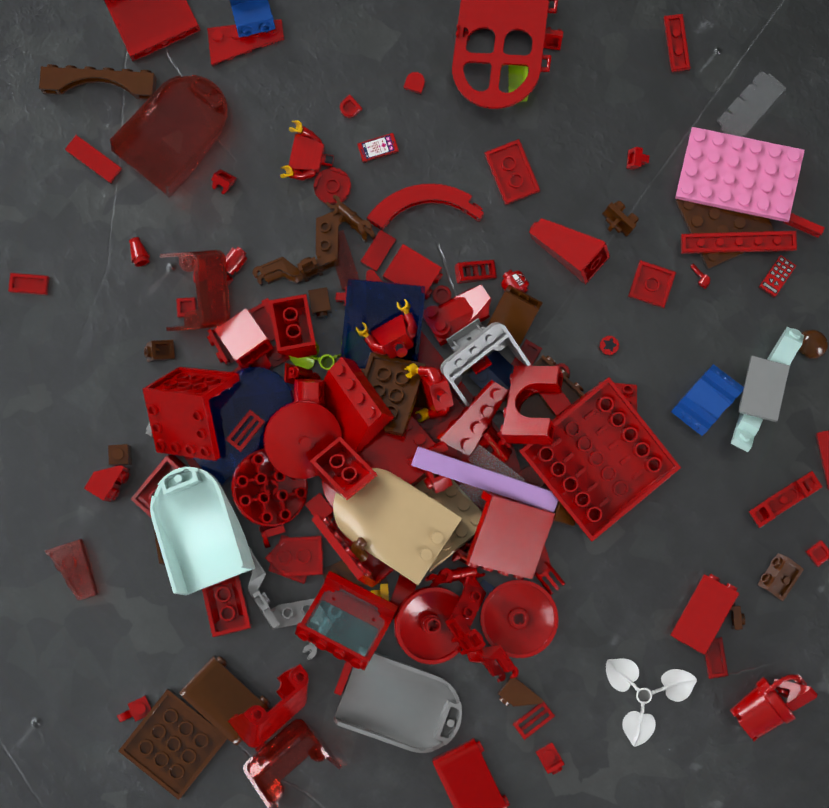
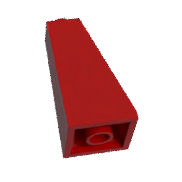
[529,218,610,285]

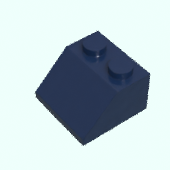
[469,350,514,390]

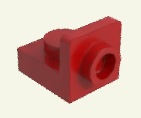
[535,742,565,775]

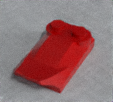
[422,284,492,346]
[202,575,251,637]

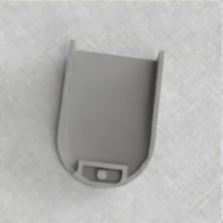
[333,647,462,753]

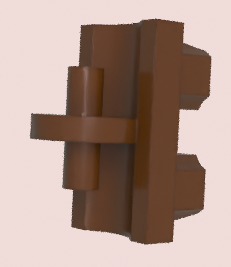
[602,201,639,237]

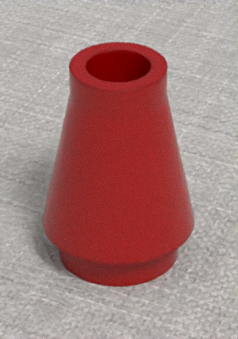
[129,237,150,267]

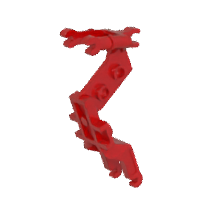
[425,565,519,683]

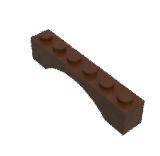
[39,64,157,100]

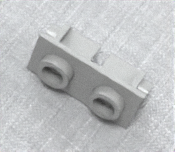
[446,318,485,352]

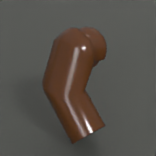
[351,537,368,562]

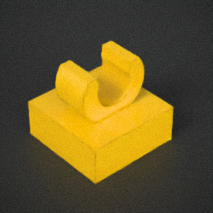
[371,584,389,601]

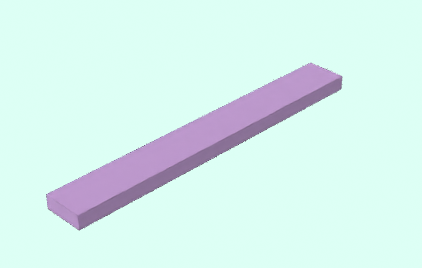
[411,446,558,513]

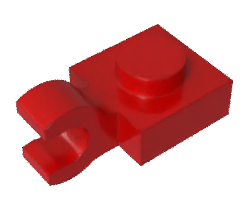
[117,695,152,723]

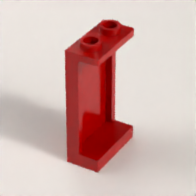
[207,298,275,366]
[670,574,740,656]

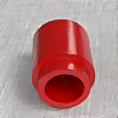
[220,247,248,276]

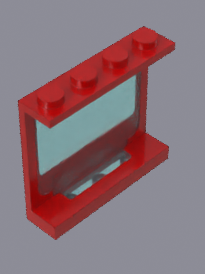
[295,571,399,671]

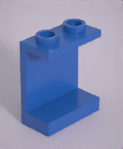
[230,0,275,37]

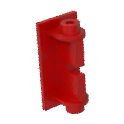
[284,363,321,385]

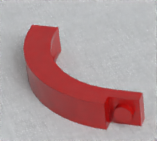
[367,184,484,231]

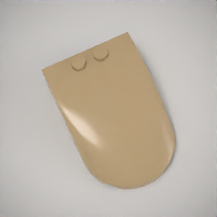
[333,468,462,585]

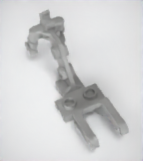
[248,547,342,660]

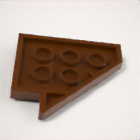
[360,352,426,437]

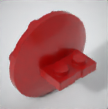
[231,449,308,527]

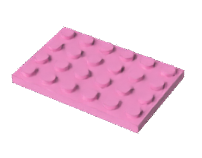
[675,127,805,222]

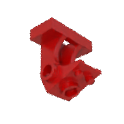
[406,441,453,494]

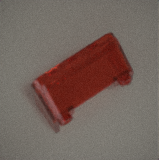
[160,250,230,331]
[243,719,342,808]

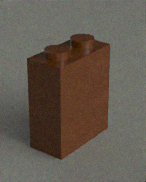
[487,285,543,347]

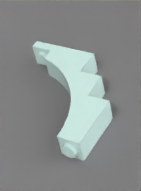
[731,327,804,452]

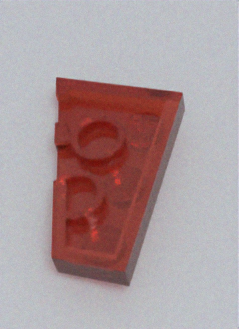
[45,539,98,601]

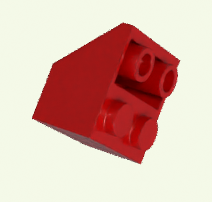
[84,465,131,502]

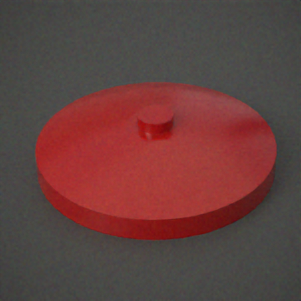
[264,401,342,479]
[480,580,558,658]
[394,586,471,664]

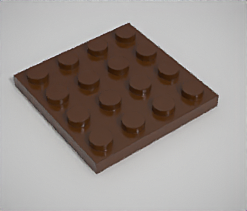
[675,199,774,269]
[119,689,227,800]

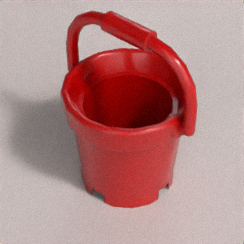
[730,674,807,742]

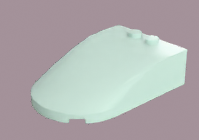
[150,467,255,596]

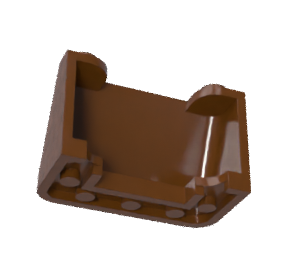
[179,656,271,746]

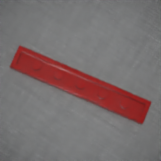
[681,231,797,254]

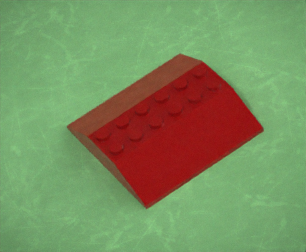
[519,377,681,542]

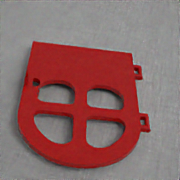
[452,0,558,109]

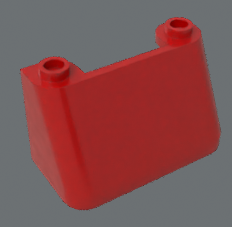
[228,664,309,748]
[432,738,510,808]

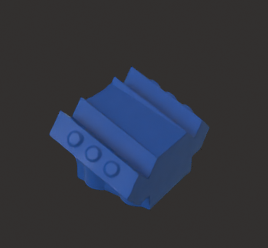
[671,364,744,436]

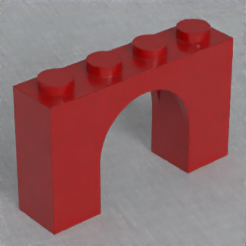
[500,366,564,445]

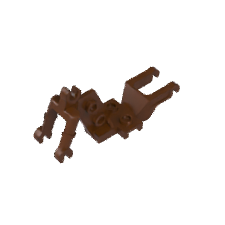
[252,195,375,286]

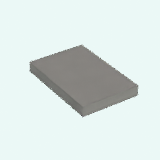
[738,356,790,422]

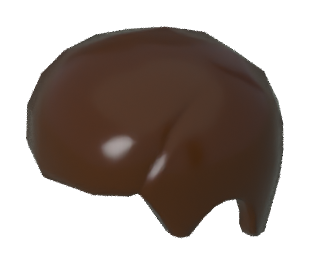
[798,330,828,359]

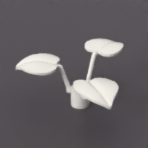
[606,658,697,747]

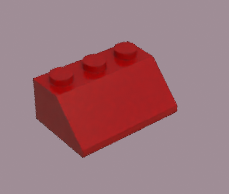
[268,294,317,358]

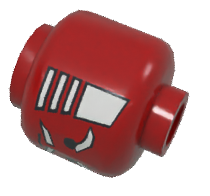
[501,270,529,293]

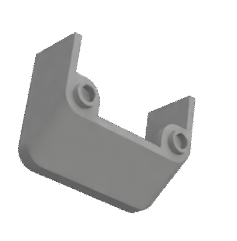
[440,322,531,407]

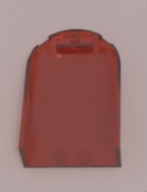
[110,75,228,198]

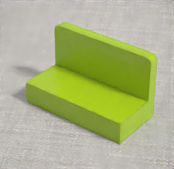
[508,65,528,101]

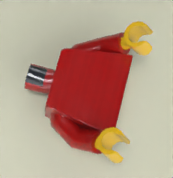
[280,120,334,181]
[356,299,418,359]
[404,363,454,422]

